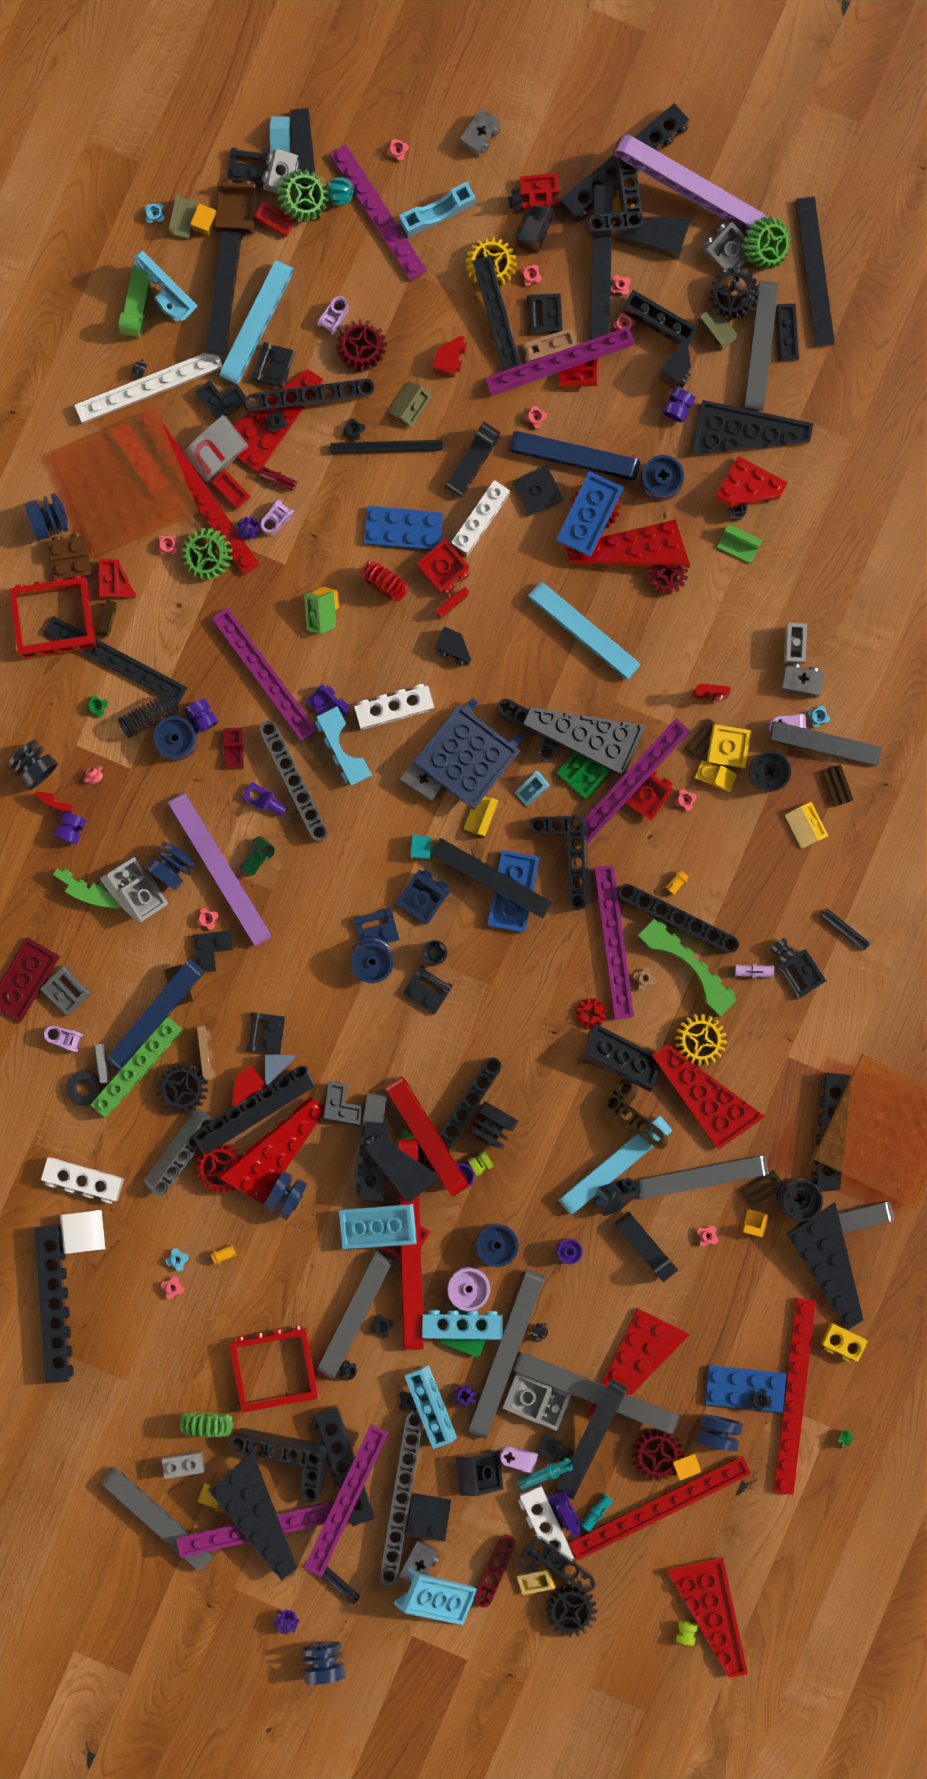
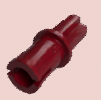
[259,466,297,491]

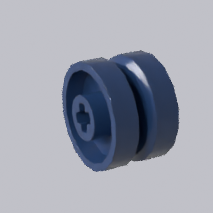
[641,455,684,501]
[153,716,198,761]
[350,935,394,984]
[263,1171,307,1221]
[476,1223,519,1267]
[696,1414,744,1452]

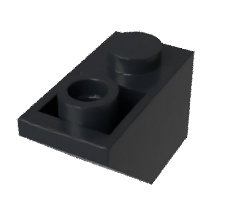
[435,626,471,666]
[593,1177,640,1216]

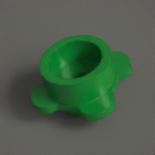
[86,695,108,717]
[837,1429,854,1448]

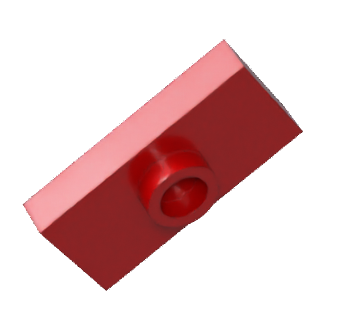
[254,201,296,238]
[211,469,251,510]
[436,586,469,619]

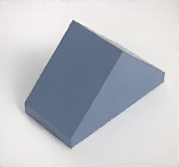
[265,1055,296,1085]

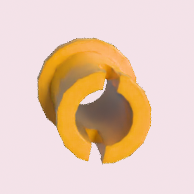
[665,870,689,895]
[211,1245,236,1265]

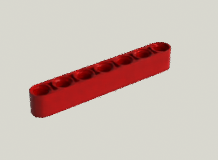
[386,1076,469,1197]

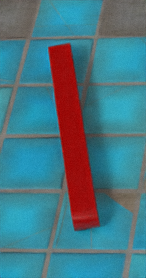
[397,1139,424,1350]

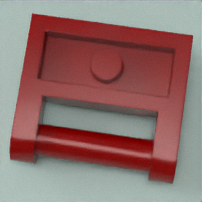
[693,683,731,702]

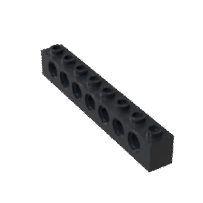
[560,103,689,222]
[34,1225,74,1384]

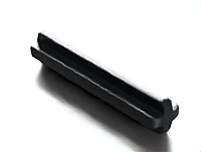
[821,909,870,951]
[322,1566,360,1604]

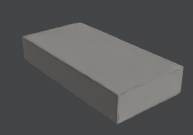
[95,1044,110,1083]

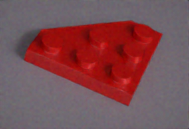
[714,456,788,507]

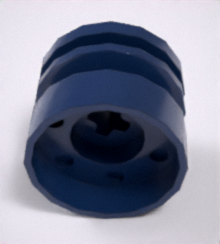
[24,493,69,541]
[144,841,196,891]
[301,1641,346,1685]

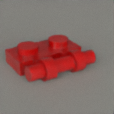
[520,173,560,209]

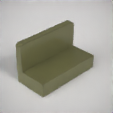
[169,194,197,240]
[698,308,739,351]
[388,381,432,427]

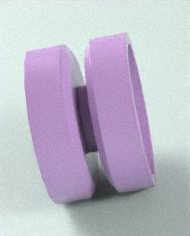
[448,1266,490,1311]

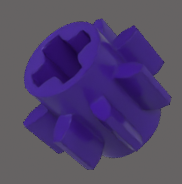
[236,516,260,541]
[453,1383,477,1408]
[274,1609,299,1635]

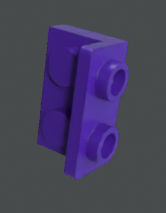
[306,684,349,718]
[547,1491,580,1537]

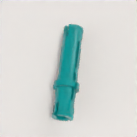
[518,1458,573,1490]

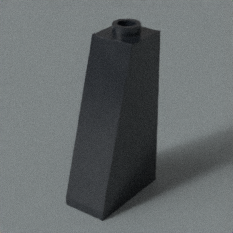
[613,217,691,259]
[364,1134,439,1203]

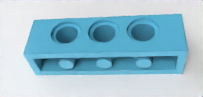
[423,1310,503,1339]
[405,1365,457,1449]

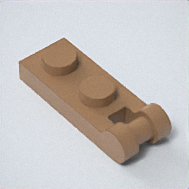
[521,328,577,363]
[197,1026,216,1080]

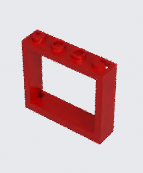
[10,576,97,659]
[230,1325,319,1413]

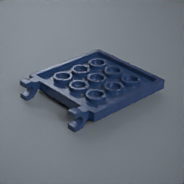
[413,697,524,810]

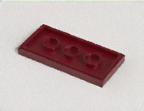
[0,937,61,1023]

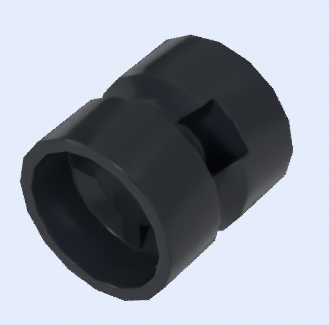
[422,940,447,966]

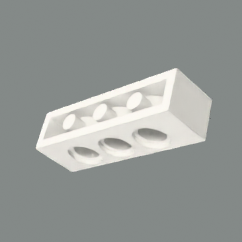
[451,480,510,557]
[354,684,434,730]
[41,1157,124,1204]
[518,1484,574,1563]

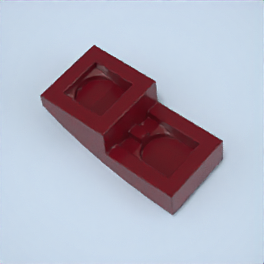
[223,728,244,769]

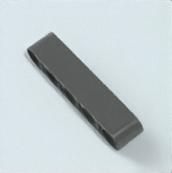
[353,1093,387,1187]
[144,1110,213,1196]
[798,1201,895,1233]

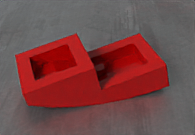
[35,791,75,814]

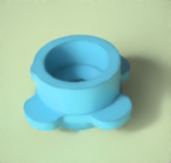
[145,203,165,223]
[808,705,830,727]
[166,1248,189,1271]

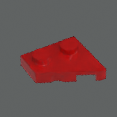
[559,358,599,389]
[99,559,136,598]

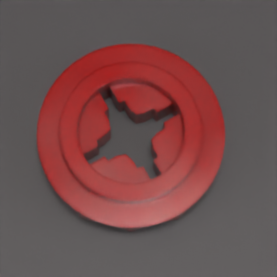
[576,998,606,1029]

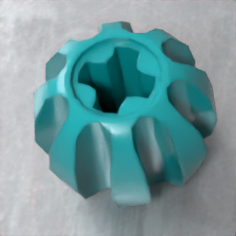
[327,177,353,206]

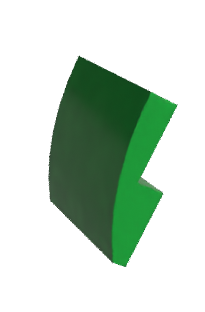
[557,753,612,800]
[440,1306,487,1357]

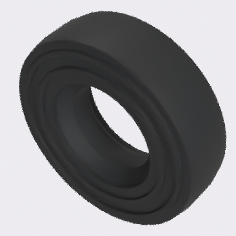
[67,1071,102,1106]

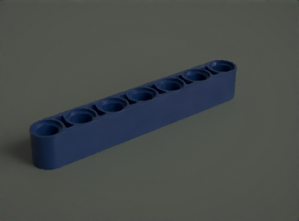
[509,431,641,480]
[106,959,205,1072]

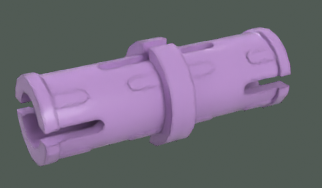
[734,964,774,979]

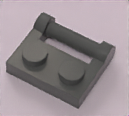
[41,965,92,1016]

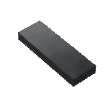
[776,303,799,362]

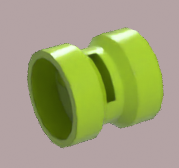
[468,1151,494,1177]
[676,1621,698,1645]

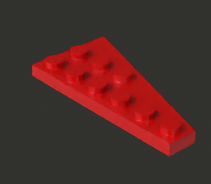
[233,369,324,473]
[565,519,690,568]
[652,1044,765,1150]
[217,1097,324,1204]
[587,1308,690,1416]
[666,1557,748,1678]

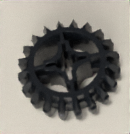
[710,267,761,319]
[156,1062,209,1114]
[544,1583,597,1638]

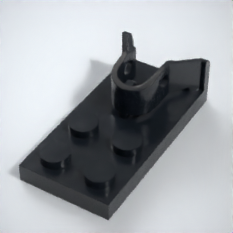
[577,1024,660,1092]

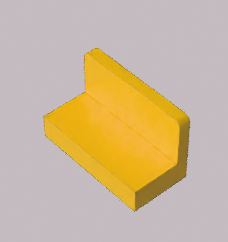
[464,797,498,838]
[785,802,828,849]

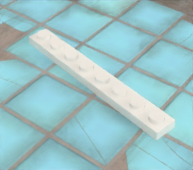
[75,353,223,424]

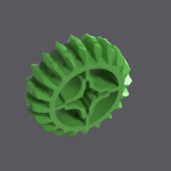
[277,169,328,222]
[743,217,791,269]
[181,528,233,580]
[180,1412,233,1437]

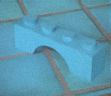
[399,182,476,238]
[315,706,372,786]

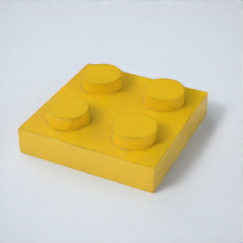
[707,724,751,768]

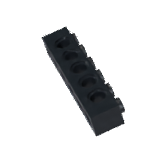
[812,1072,851,1191]
[313,1405,375,1526]

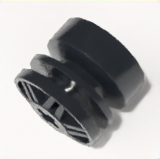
[6,739,58,791]
[748,751,791,792]
[468,1101,519,1149]
[776,1177,823,1221]

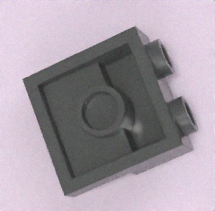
[701,222,749,272]

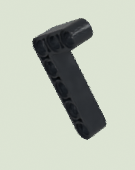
[586,138,643,237]
[529,815,590,910]
[230,1428,327,1503]

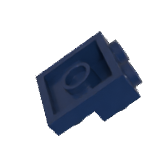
[396,869,451,925]

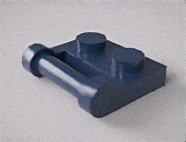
[354,907,400,943]

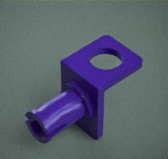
[242,782,287,817]

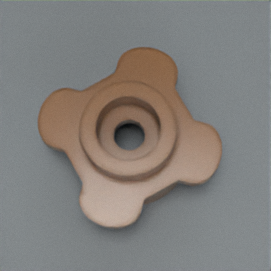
[633,967,656,990]

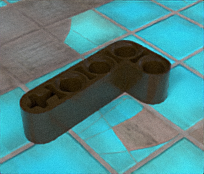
[604,1079,669,1149]

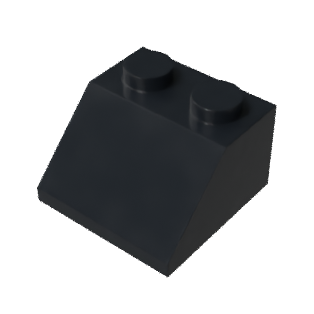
[515,205,554,254]
[658,339,691,389]
[456,1450,503,1496]
[406,1493,451,1542]

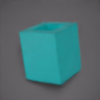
[411,834,432,860]

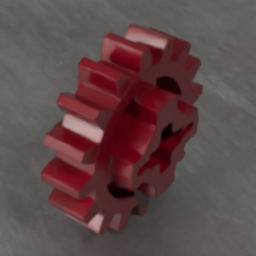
[647,565,688,595]

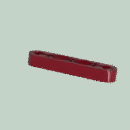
[475,1534,515,1608]

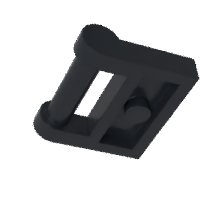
[227,147,269,186]
[526,293,563,335]
[251,342,296,388]
[776,949,827,1000]
[403,965,453,1014]
[246,1012,286,1055]

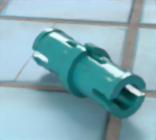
[580,1493,614,1532]

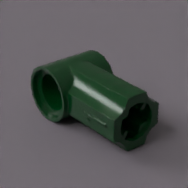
[240,836,275,876]

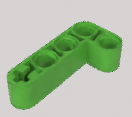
[119,264,152,338]

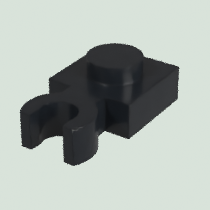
[508,188,522,214]
[536,1433,573,1461]

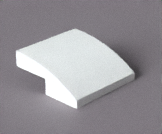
[60,1210,105,1254]

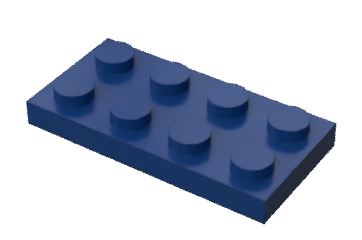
[556,471,624,557]
[364,506,443,550]
[488,850,540,933]
[705,1365,786,1412]

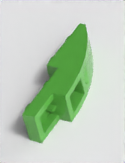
[53,868,123,909]

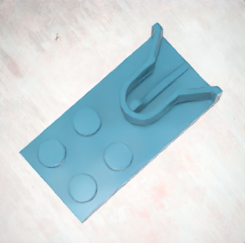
[132,251,197,321]
[339,1204,417,1249]
[394,1567,478,1625]

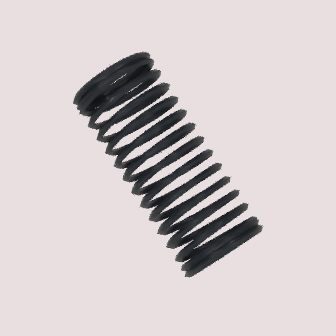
[118,692,179,739]

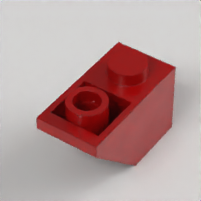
[433,335,467,377]
[232,1065,266,1107]

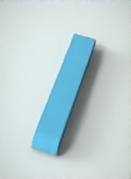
[220,260,294,384]
[528,581,641,680]
[558,1115,672,1215]

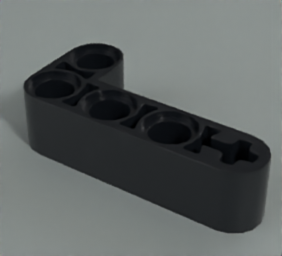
[445,422,500,498]
[497,699,561,762]
[614,1211,678,1283]
[518,1536,595,1593]

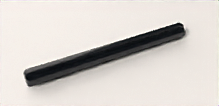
[330,440,443,454]

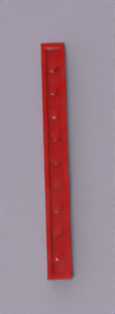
[138,409,260,576]
[774,1298,816,1495]
[569,1455,752,1561]

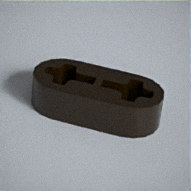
[98,600,117,637]

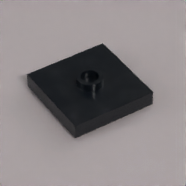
[513,466,563,516]

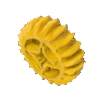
[466,237,517,286]
[675,1014,727,1066]

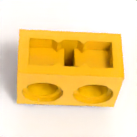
[821,1322,868,1363]

